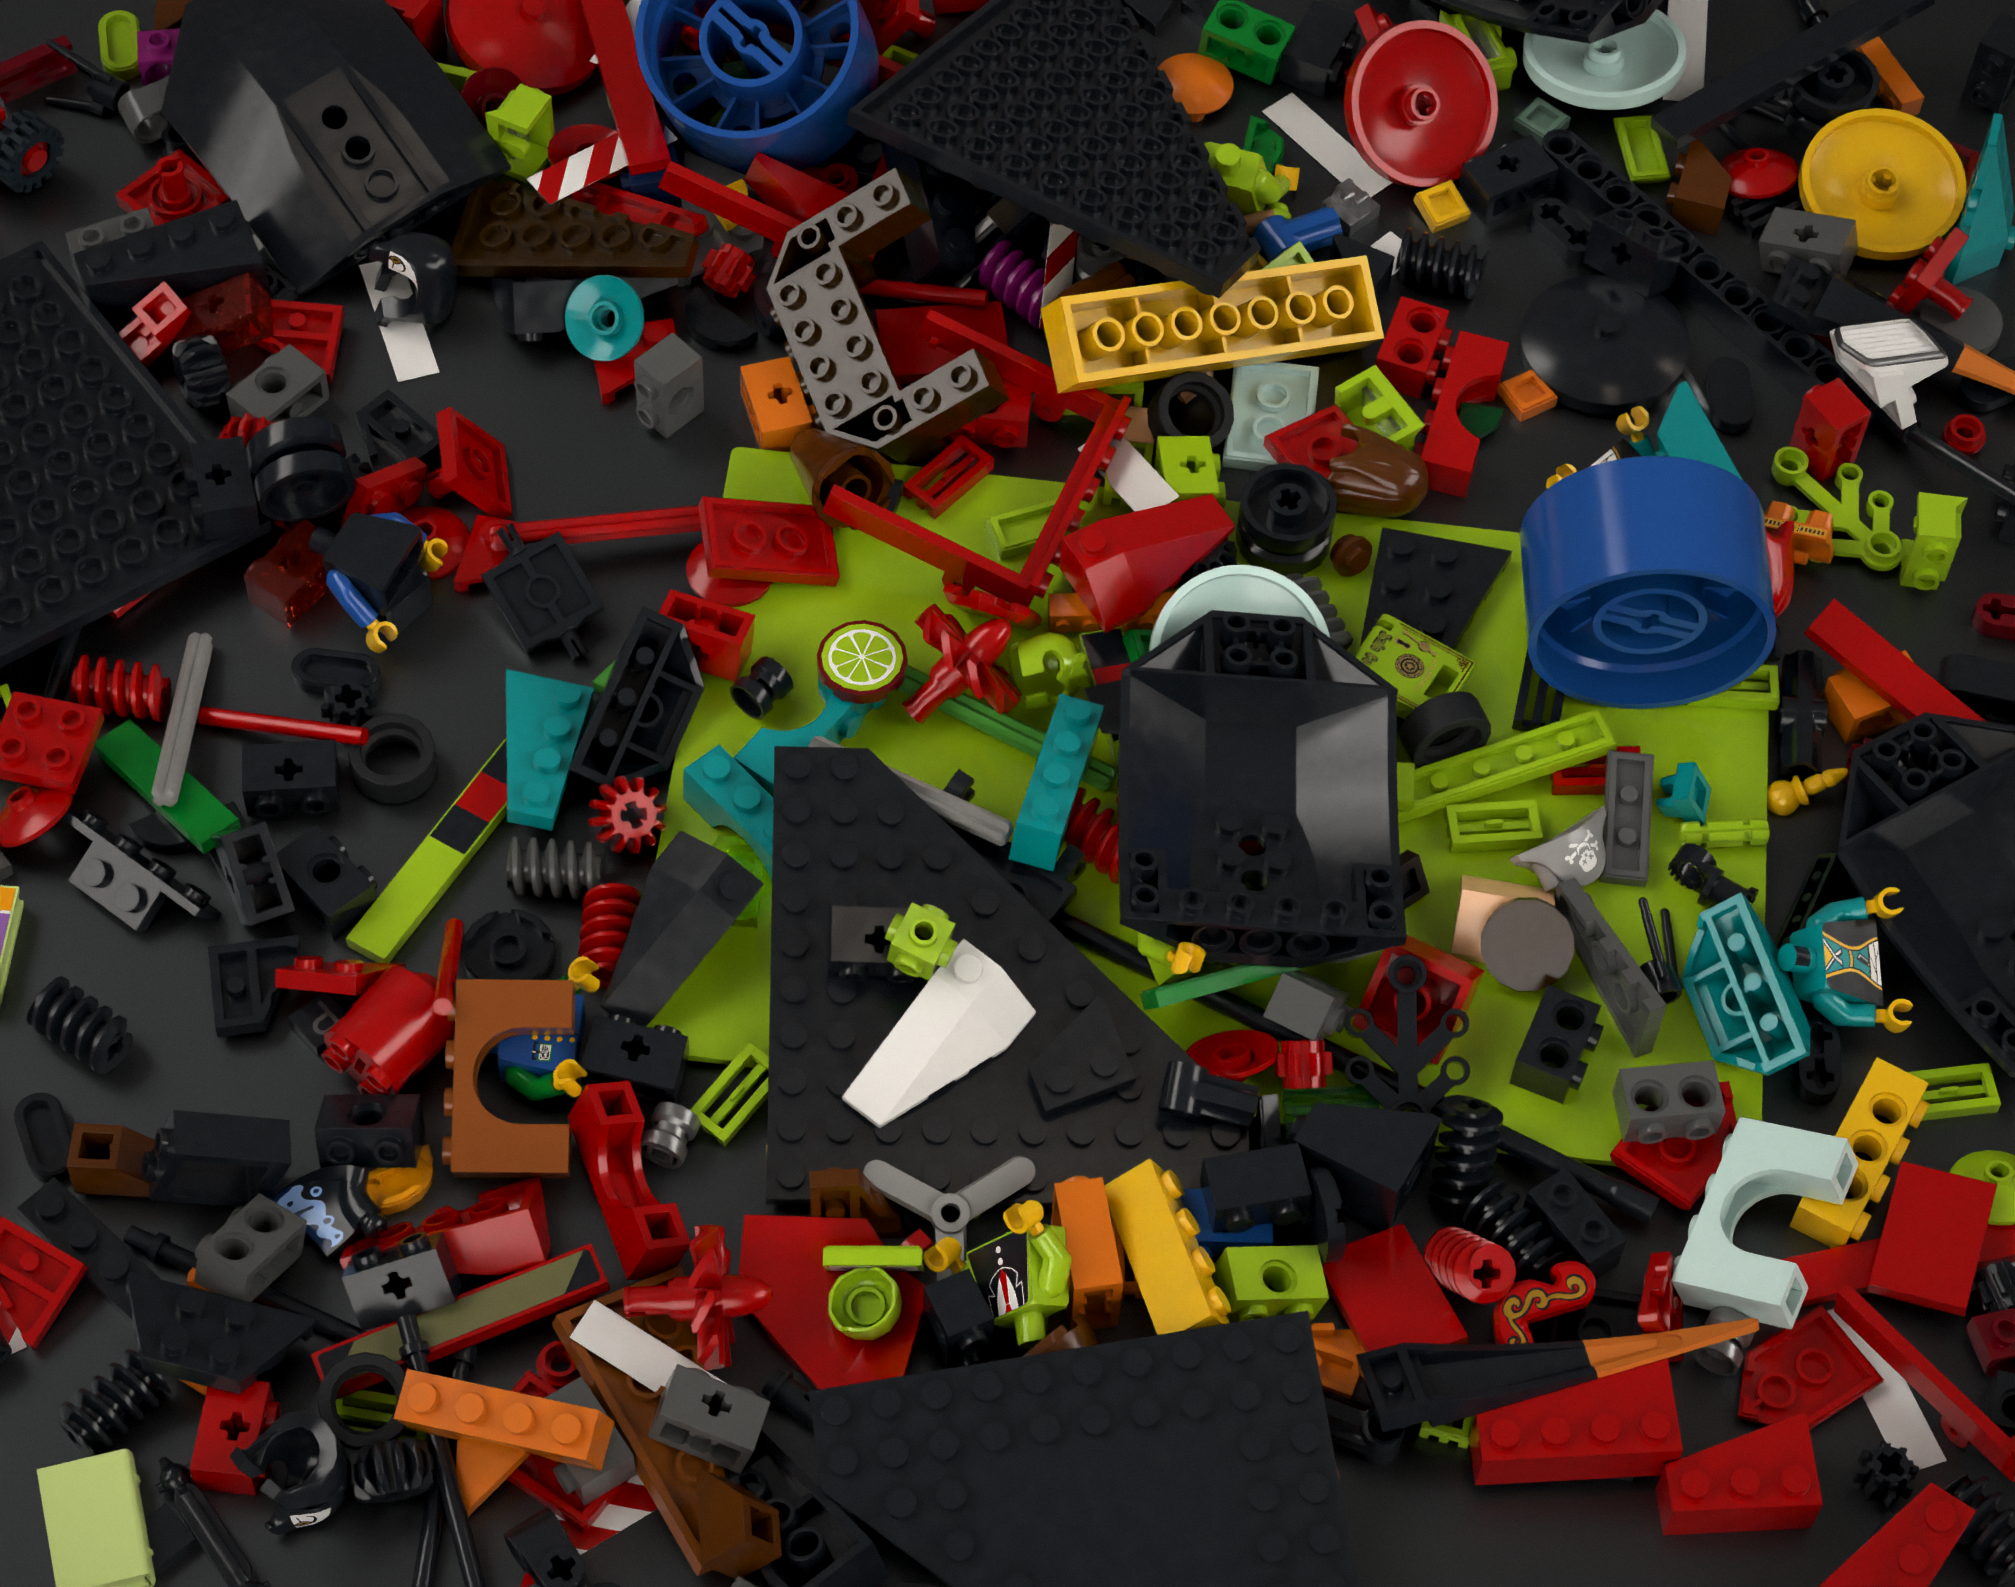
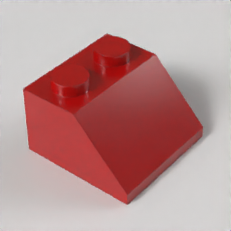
[1352,934,1485,1065]

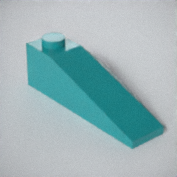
[1944,113,2015,285]

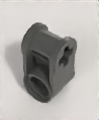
[118,75,170,144]

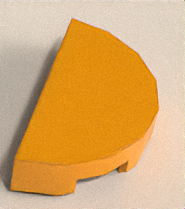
[367,1144,434,1215]

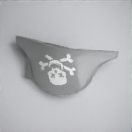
[1510,806,1606,892]

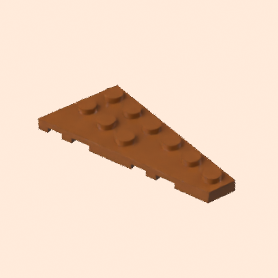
[552,1265,726,1576]

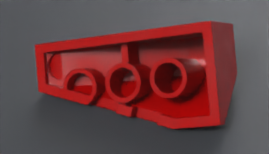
[1060,494,1235,633]

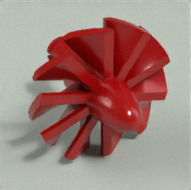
[902,604,1022,724]
[623,1225,774,1370]

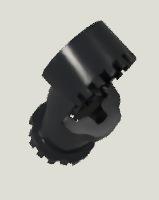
[1668,843,1759,906]

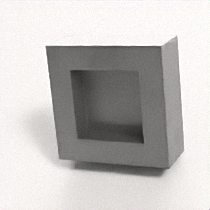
[1321,178,1380,237]

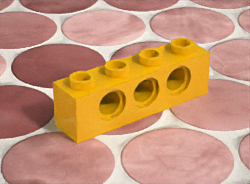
[1789,1057,1930,1248]

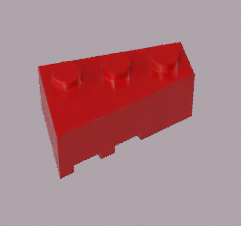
[1655,1411,1823,1535]

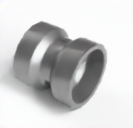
[641,1102,701,1169]
[1692,1307,1755,1376]

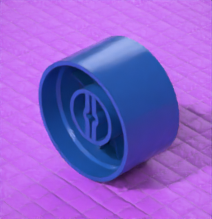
[635,0,879,175]
[1520,456,1776,709]

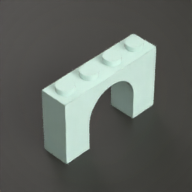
[1671,1117,1859,1330]

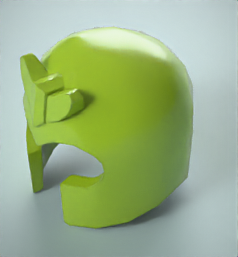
[1008,632,1091,710]

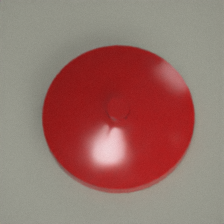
[445,0,598,96]
[1344,20,1498,188]

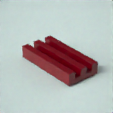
[0,35,78,105]

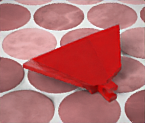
[739,1215,933,1390]

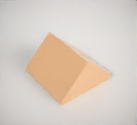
[1450,875,1555,963]

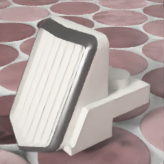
[1829,318,1948,430]

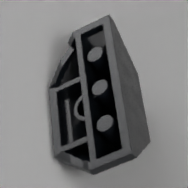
[568,606,705,788]

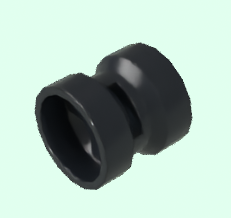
[730,656,793,720]

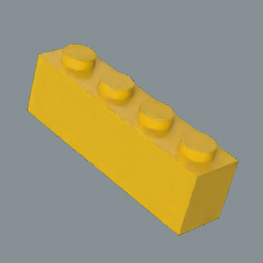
[1104,1158,1231,1335]

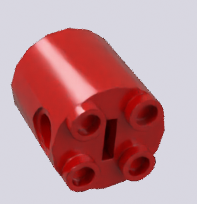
[322,965,455,1094]

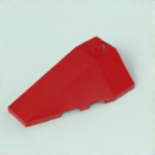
[340,1176,551,1275]

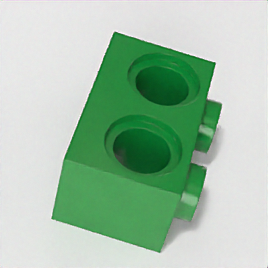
[1197,0,1296,85]

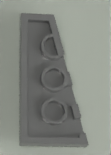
[1554,878,1667,1058]

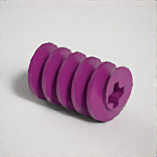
[977,240,1046,329]

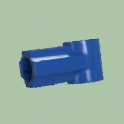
[1253,207,1343,262]

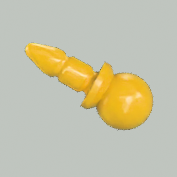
[1767,768,1849,816]

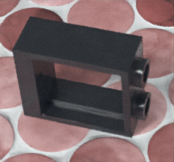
[141,1110,292,1207]

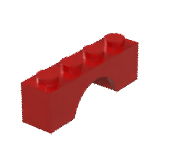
[1414,330,1510,498]
[567,1081,690,1281]

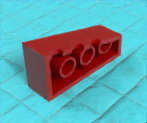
[1469,1358,1683,1486]

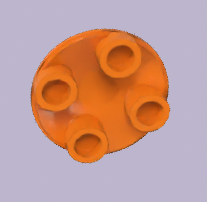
[1157,53,1234,122]

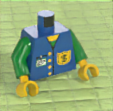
[488,956,600,1102]

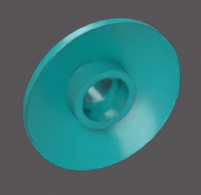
[565,275,644,361]

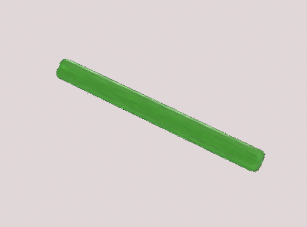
[898,665,1117,791]

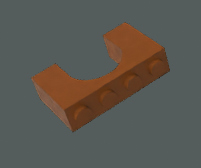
[442,979,576,1179]

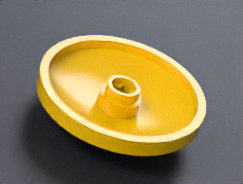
[1798,108,1966,261]

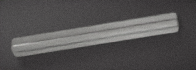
[151,632,213,807]
[808,736,1014,846]

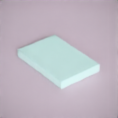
[1222,362,1320,471]

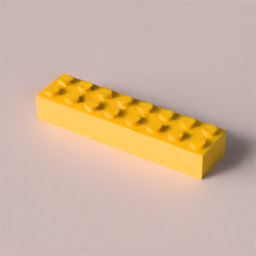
[1040,255,1384,394]

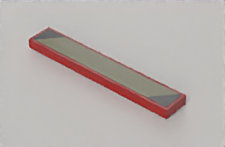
[311,1243,610,1400]

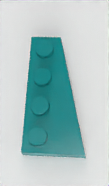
[505,669,594,831]

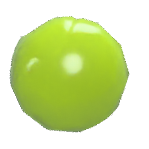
[828,1267,903,1341]

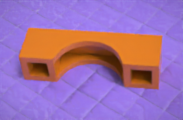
[393,1369,615,1471]

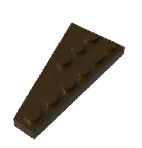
[451,180,699,278]

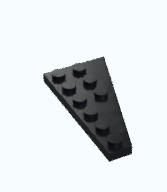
[1360,527,1512,740]

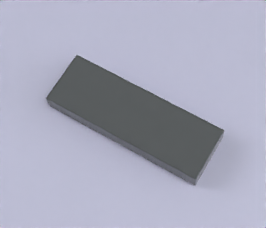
[1599,750,1654,887]

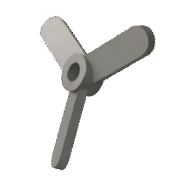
[863,1156,1036,1281]

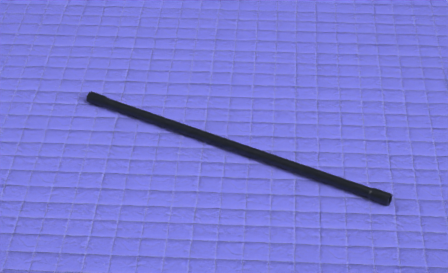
[1053,912,1661,1224]

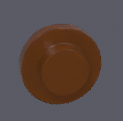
[1330,534,1372,577]

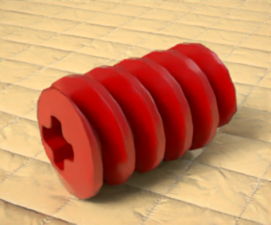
[69,654,171,722]
[1063,787,1119,884]
[578,883,642,990]
[1423,1226,1516,1304]

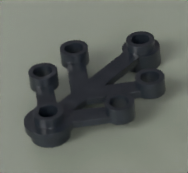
[1344,955,1470,1114]

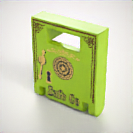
[1354,614,1477,719]

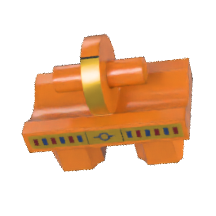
[1764,500,1834,565]

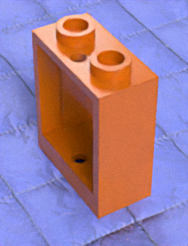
[1051,1176,1123,1331]

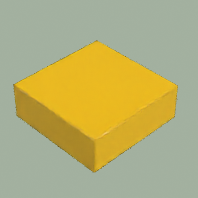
[1413,180,1471,234]

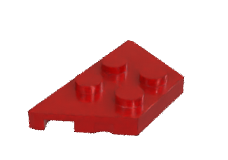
[572,182,709,237]

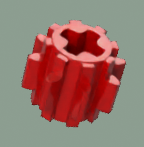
[701,243,756,299]
[1274,1039,1333,1089]

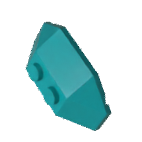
[1653,381,1742,480]
[1682,892,1810,1076]

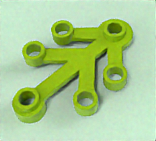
[1771,446,1903,571]

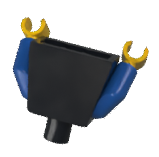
[309,512,448,653]

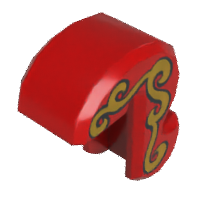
[1491,1261,1596,1344]

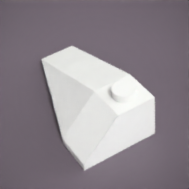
[842,939,1036,1128]

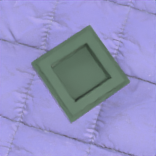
[1512,97,1571,147]

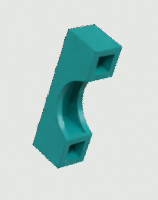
[734,675,890,798]
[1008,694,1104,872]
[683,744,774,883]

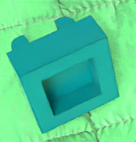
[1656,762,1711,826]

